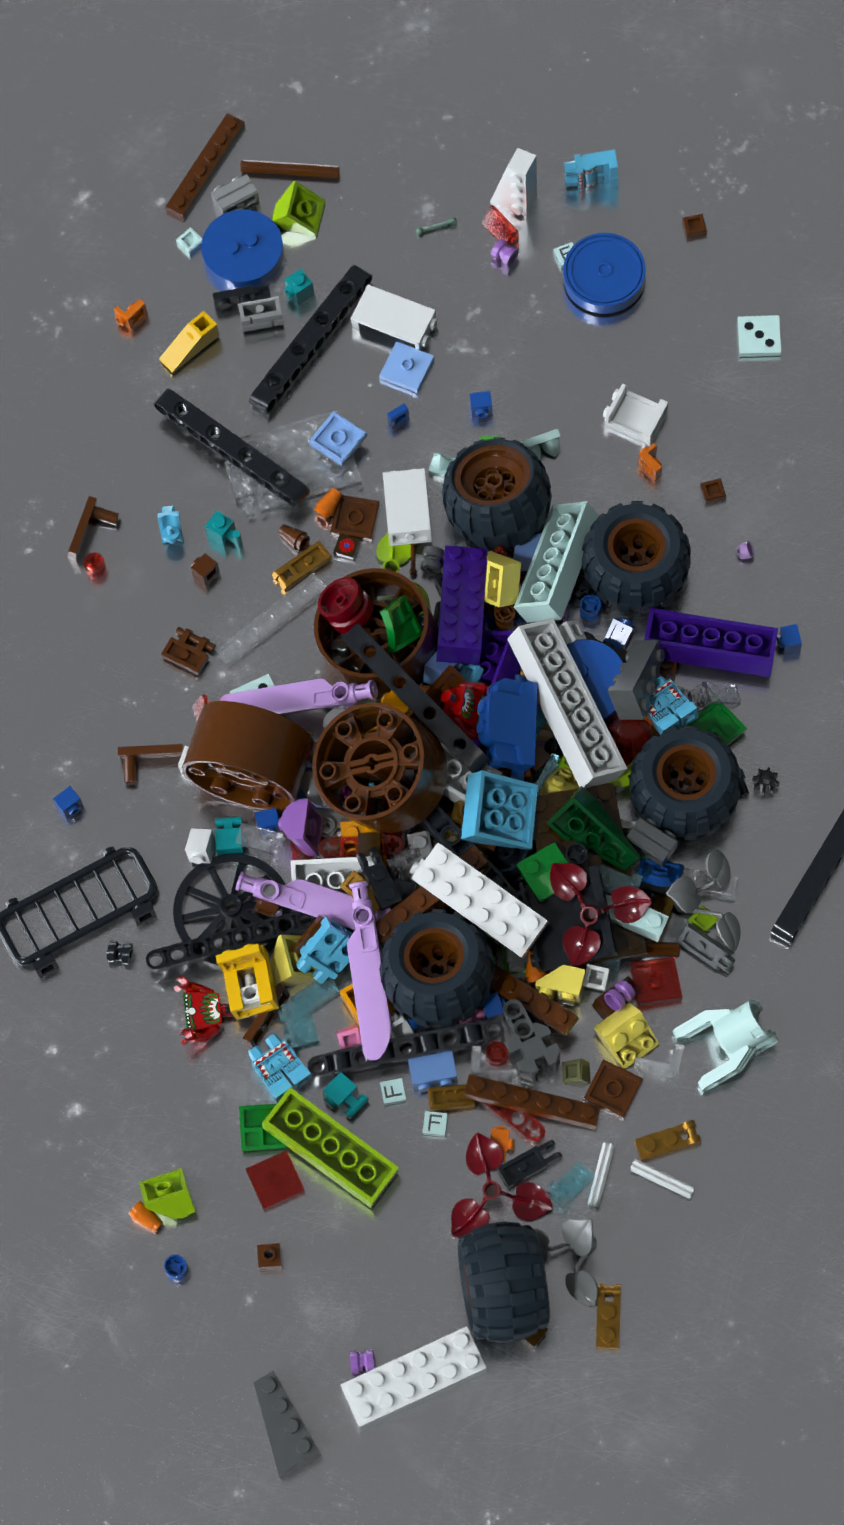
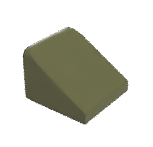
[562,1059,590,1085]

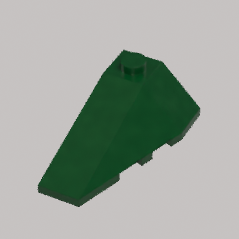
[546,785,640,870]

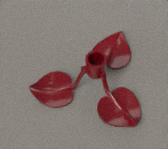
[550,863,651,966]
[451,1132,553,1237]

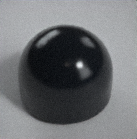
[544,737,564,759]

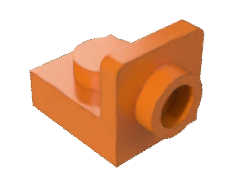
[114,299,148,330]
[638,443,662,481]

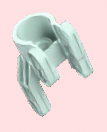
[672,1000,779,1091]

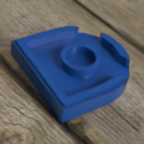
[638,858,684,887]

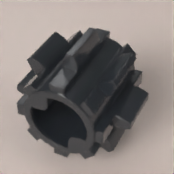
[752,767,780,796]

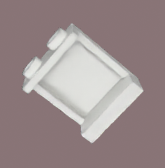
[603,383,668,445]

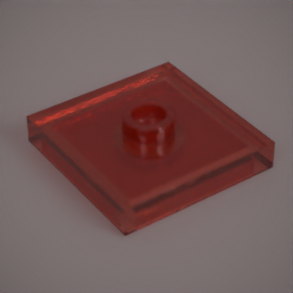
[630,956,683,1006]
[246,1150,305,1211]

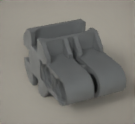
[503,999,560,1085]

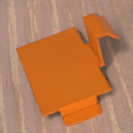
[490,1126,515,1161]

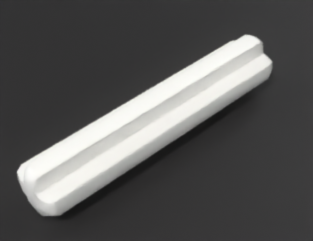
[588,1142,615,1208]
[631,1159,695,1198]

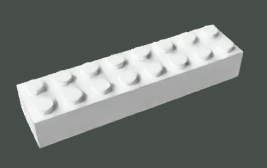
[507,618,627,789]

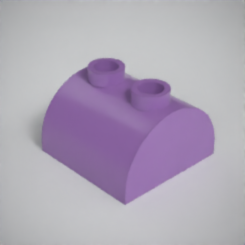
[278,798,323,856]

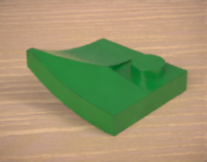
[380,595,423,654]
[686,699,747,745]
[516,842,568,903]
[239,1104,287,1151]

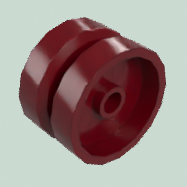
[318,577,374,634]

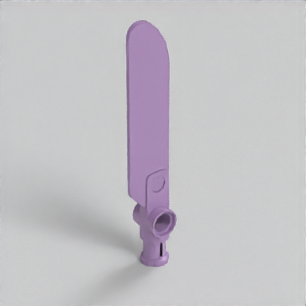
[220,679,378,715]
[235,871,392,930]
[347,881,392,1060]

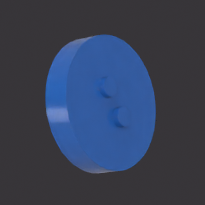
[201,209,284,289]
[563,233,646,314]
[566,640,624,723]

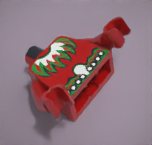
[441,682,496,747]
[174,976,233,1045]

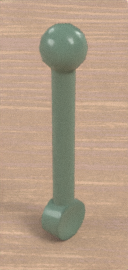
[416,218,457,235]

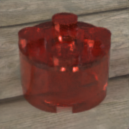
[607,717,652,762]

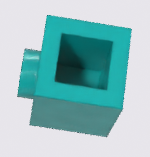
[284,268,315,305]

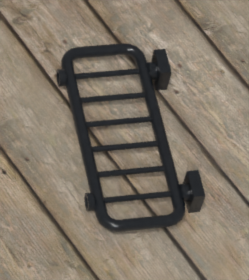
[0,846,157,978]

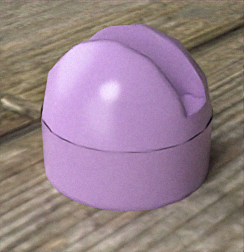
[737,541,754,559]

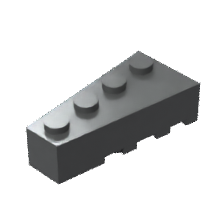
[608,640,665,720]
[253,1371,321,1479]

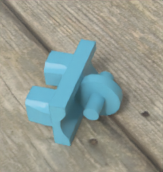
[157,506,183,544]

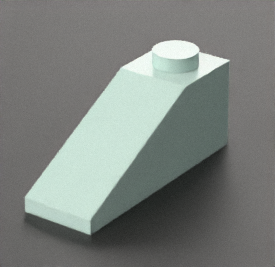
[606,895,669,942]

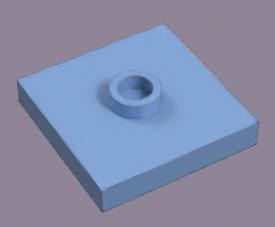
[379,341,434,393]
[308,411,367,467]

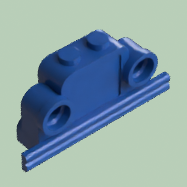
[477,674,538,781]

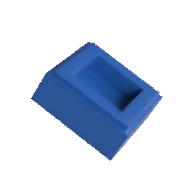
[387,403,409,428]

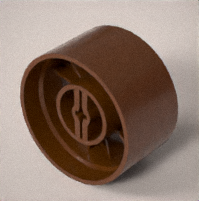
[314,568,438,699]
[182,701,314,811]
[312,703,448,833]

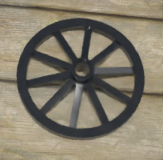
[173,854,292,968]

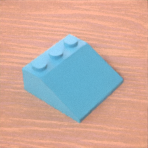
[461,771,538,850]

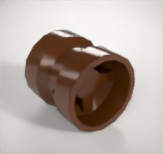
[494,605,516,631]

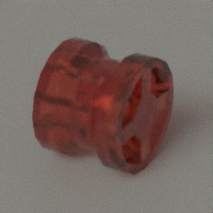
[83,552,106,578]
[486,1041,508,1068]

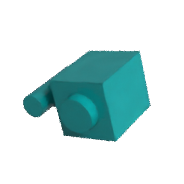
[205,510,243,548]
[215,816,248,856]
[322,1072,369,1119]

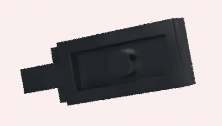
[213,285,271,309]

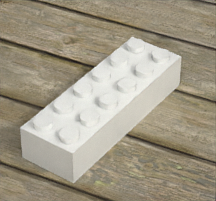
[412,843,549,958]
[340,1326,487,1431]

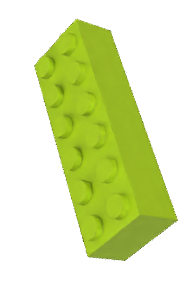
[262,1087,399,1208]

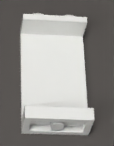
[351,285,438,350]
[383,468,432,546]

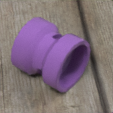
[491,239,519,267]
[604,980,635,1011]
[350,1349,375,1374]

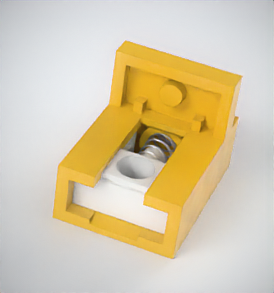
[216,944,279,1020]

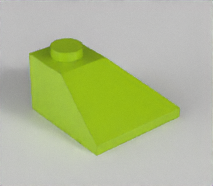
[272,181,326,236]
[139,1168,195,1219]

